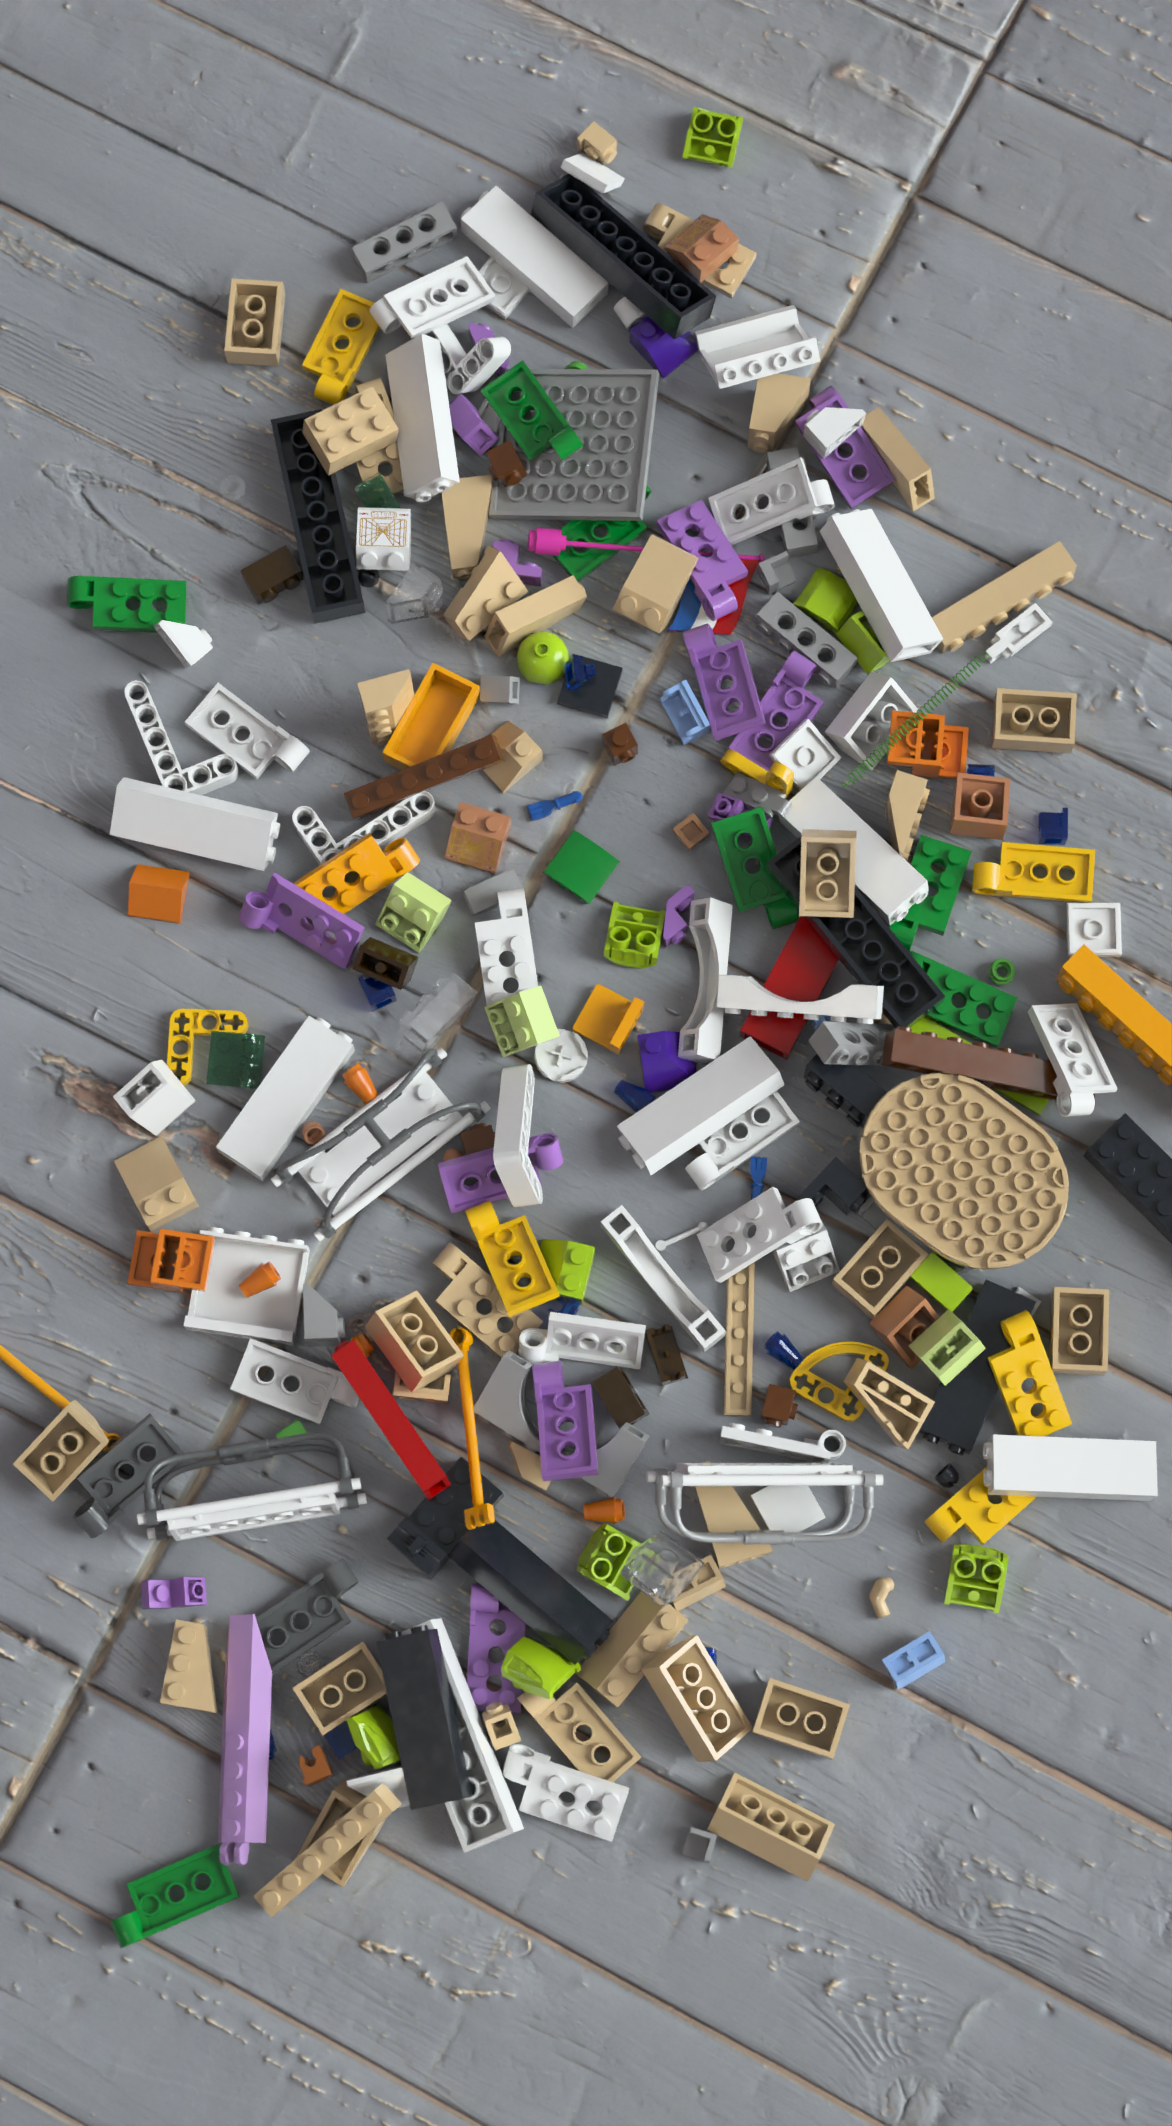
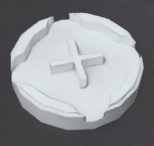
[534,1029,588,1083]

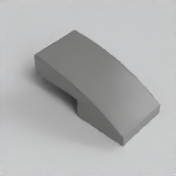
[462,869,525,916]

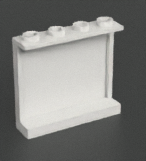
[695,305,820,389]
[183,1227,310,1346]

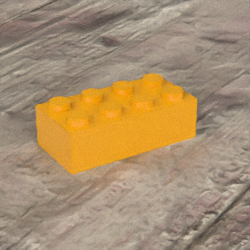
[382,663,480,770]

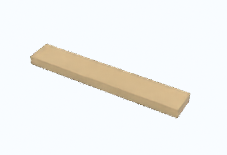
[724,1262,755,1417]

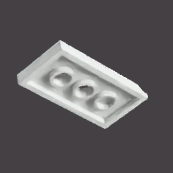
[369,256,496,338]
[708,458,835,545]
[1028,1003,1118,1117]
[719,1423,846,1463]

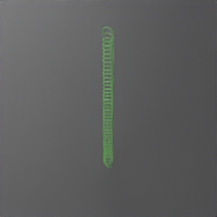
[842,653,988,787]

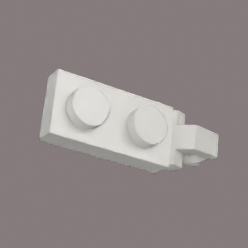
[984,603,1053,664]

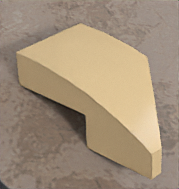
[508,1441,551,1491]

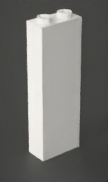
[460,186,609,328]
[386,334,459,502]
[820,509,943,662]
[110,777,280,871]
[779,777,929,926]
[216,1016,355,1182]
[617,1036,785,1175]
[983,1435,1158,1501]

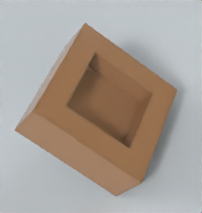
[672,813,710,851]

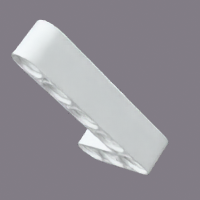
[424,324,511,394]
[124,680,239,795]
[292,791,435,865]
[493,1064,543,1208]

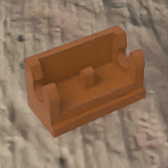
[299,1745,335,1787]

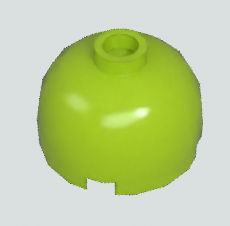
[517,631,569,685]

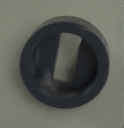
[358,569,379,587]
[934,1463,959,1488]

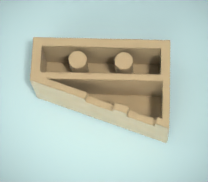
[443,546,528,641]
[844,1358,935,1450]
[160,1619,218,1714]

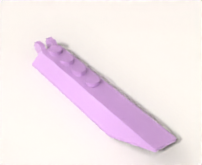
[218,1614,272,1866]

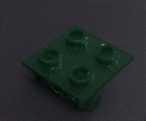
[206,1031,265,1089]

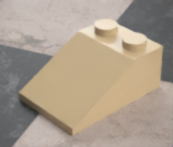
[613,534,699,633]
[799,829,857,918]
[114,1136,199,1232]
[296,1779,387,1887]

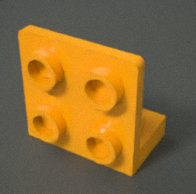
[573,984,645,1055]

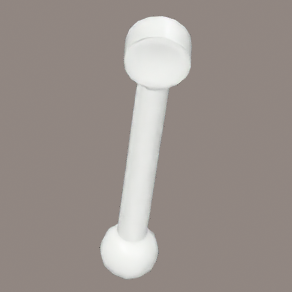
[655,1222,708,1251]

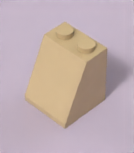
[747,373,811,453]

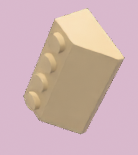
[357,669,414,746]
[575,1587,688,1709]
[641,1635,753,1762]
[707,1773,835,1882]

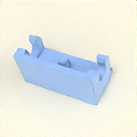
[660,680,710,745]
[882,1631,945,1690]

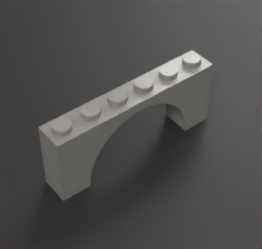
[473,1350,650,1497]

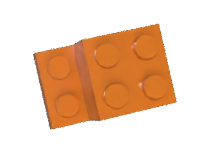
[887,710,969,780]
[127,1229,215,1293]

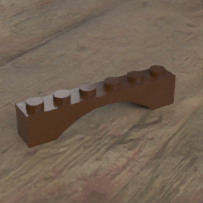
[344,734,505,819]

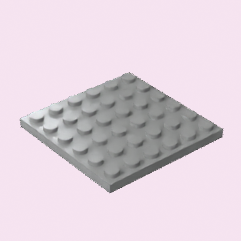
[489,369,659,521]

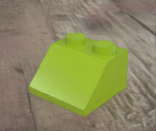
[836,610,890,674]
[540,1239,595,1304]

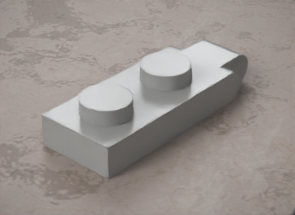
[723,772,792,818]

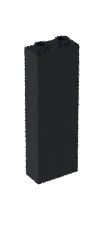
[919,1279,1036,1456]
[448,1520,613,1665]
[376,1625,472,1810]

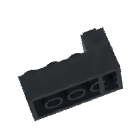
[387,1457,504,1580]

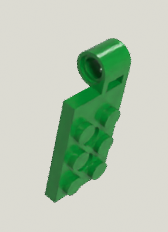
[480,360,584,461]
[552,486,652,582]
[67,576,186,633]
[710,806,799,930]
[889,835,972,951]
[909,951,1017,1048]
[110,1844,240,1949]

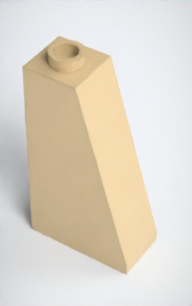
[861,407,935,511]
[441,474,493,580]
[484,575,587,657]
[694,1461,773,1569]

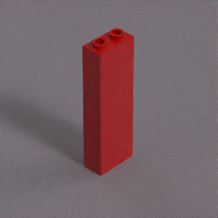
[740,916,839,1060]
[331,1340,451,1500]

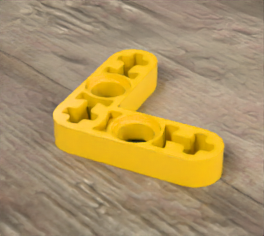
[720,749,794,799]
[167,1009,249,1086]

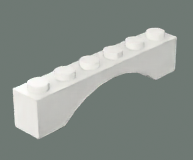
[678,897,733,1064]
[717,975,884,1024]
[601,1205,726,1353]

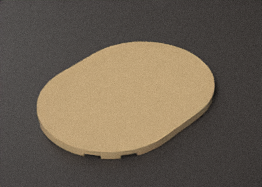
[859,1073,1069,1270]

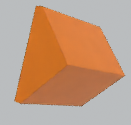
[128,864,190,924]

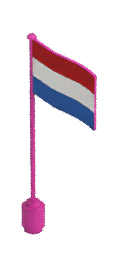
[528,527,765,635]

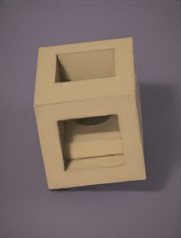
[577,121,617,165]
[482,1702,521,1751]

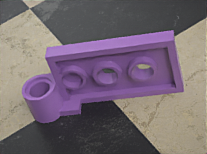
[656,500,748,621]
[683,623,766,741]
[728,651,824,771]
[437,1133,563,1214]
[532,1361,598,1482]

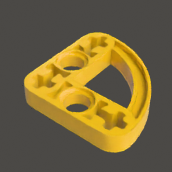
[789,1342,889,1422]

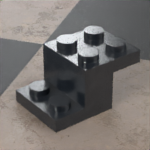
[798,1157,869,1216]

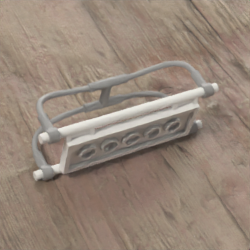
[646,1463,883,1544]

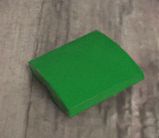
[543,830,620,904]

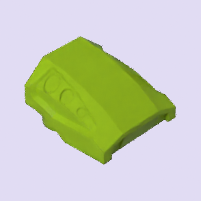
[682,107,744,168]
[793,567,858,633]
[604,902,666,969]
[576,1523,655,1601]
[944,1544,1009,1614]
[501,1636,581,1699]
[346,1704,400,1769]

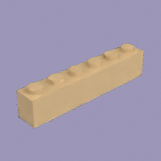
[932,541,1077,654]
[253,1782,402,1918]

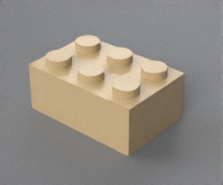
[224,278,286,366]
[302,386,399,475]
[992,688,1077,753]
[831,1219,929,1319]
[1049,1287,1109,1376]
[365,1290,464,1393]
[293,1642,387,1737]
[752,1678,850,1760]

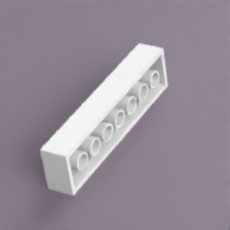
[401,1618,524,1853]

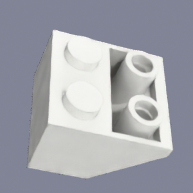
[113,1060,196,1136]
[772,1221,840,1292]

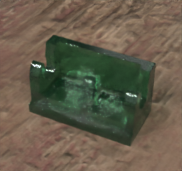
[354,473,401,509]

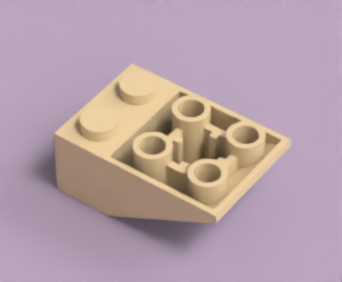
[885,770,930,861]

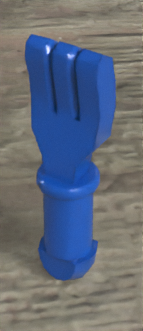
[526,791,583,821]
[750,1157,767,1200]

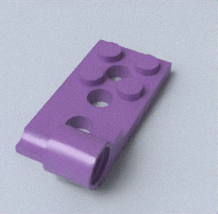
[795,386,895,509]
[239,872,365,970]
[467,1583,526,1714]

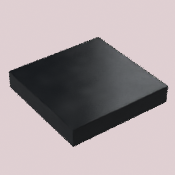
[557,654,623,719]

